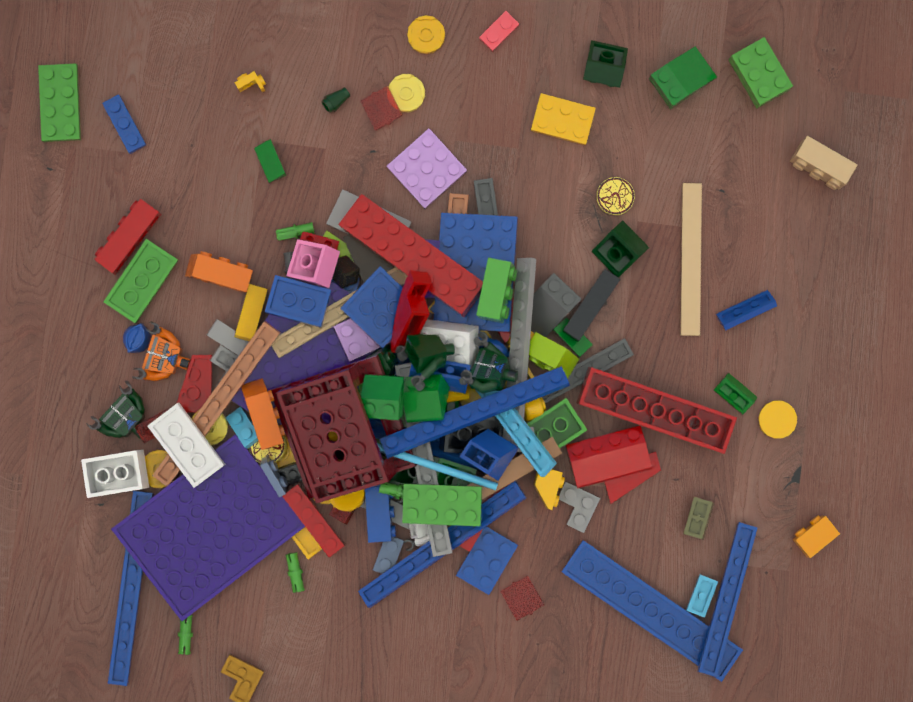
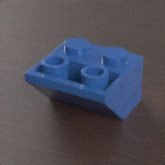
[459,429,519,481]

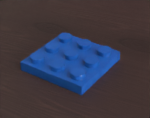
[340,266,403,348]

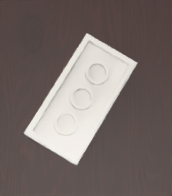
[148,402,226,488]

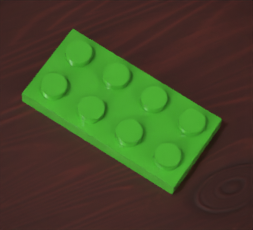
[38,64,81,142]
[104,239,179,324]
[402,484,482,526]

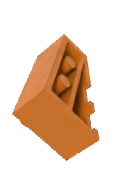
[185,251,253,292]
[241,378,285,450]

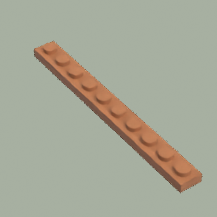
[152,321,281,486]

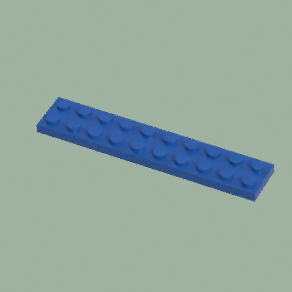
[561,540,743,682]

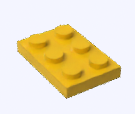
[531,93,596,145]

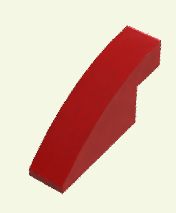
[391,270,431,353]

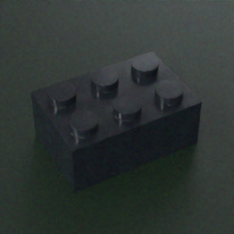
[439,411,503,453]

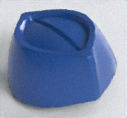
[123,323,151,353]

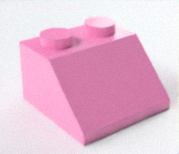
[286,239,340,288]

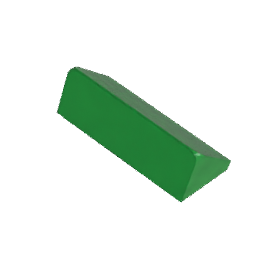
[254,139,287,183]
[553,317,593,357]
[714,373,757,415]

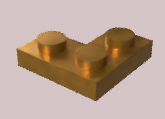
[221,654,264,702]

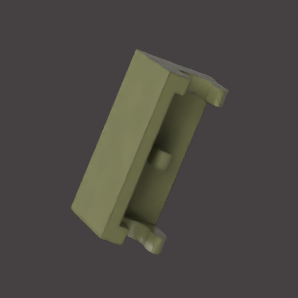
[683,497,714,540]

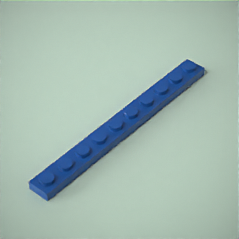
[380,366,570,459]
[358,481,527,608]
[108,491,153,686]

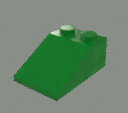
[649,46,717,110]

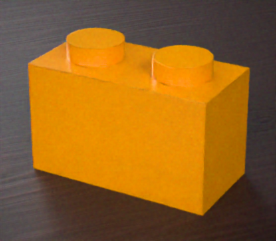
[793,515,840,558]

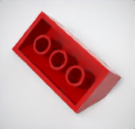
[566,426,652,488]

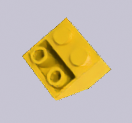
[533,469,565,510]

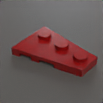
[176,355,213,413]
[604,452,661,504]

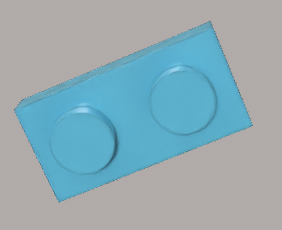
[226,406,258,449]
[686,574,718,618]

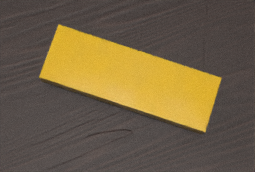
[234,284,268,341]

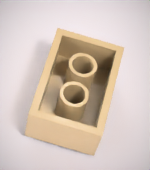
[790,136,857,190]

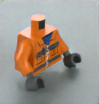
[132,321,191,381]

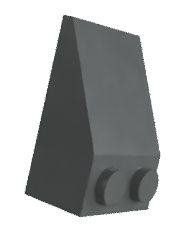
[531,273,581,337]

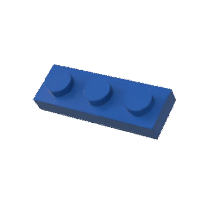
[102,94,146,154]
[716,290,777,331]

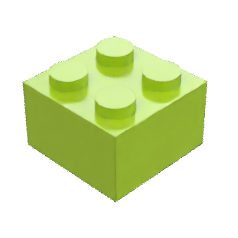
[529,332,579,379]

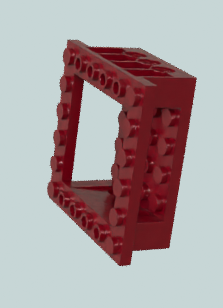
[271,355,417,504]

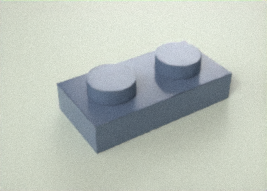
[260,456,288,497]
[373,537,404,574]

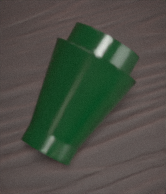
[321,87,351,113]

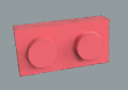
[479,11,519,52]

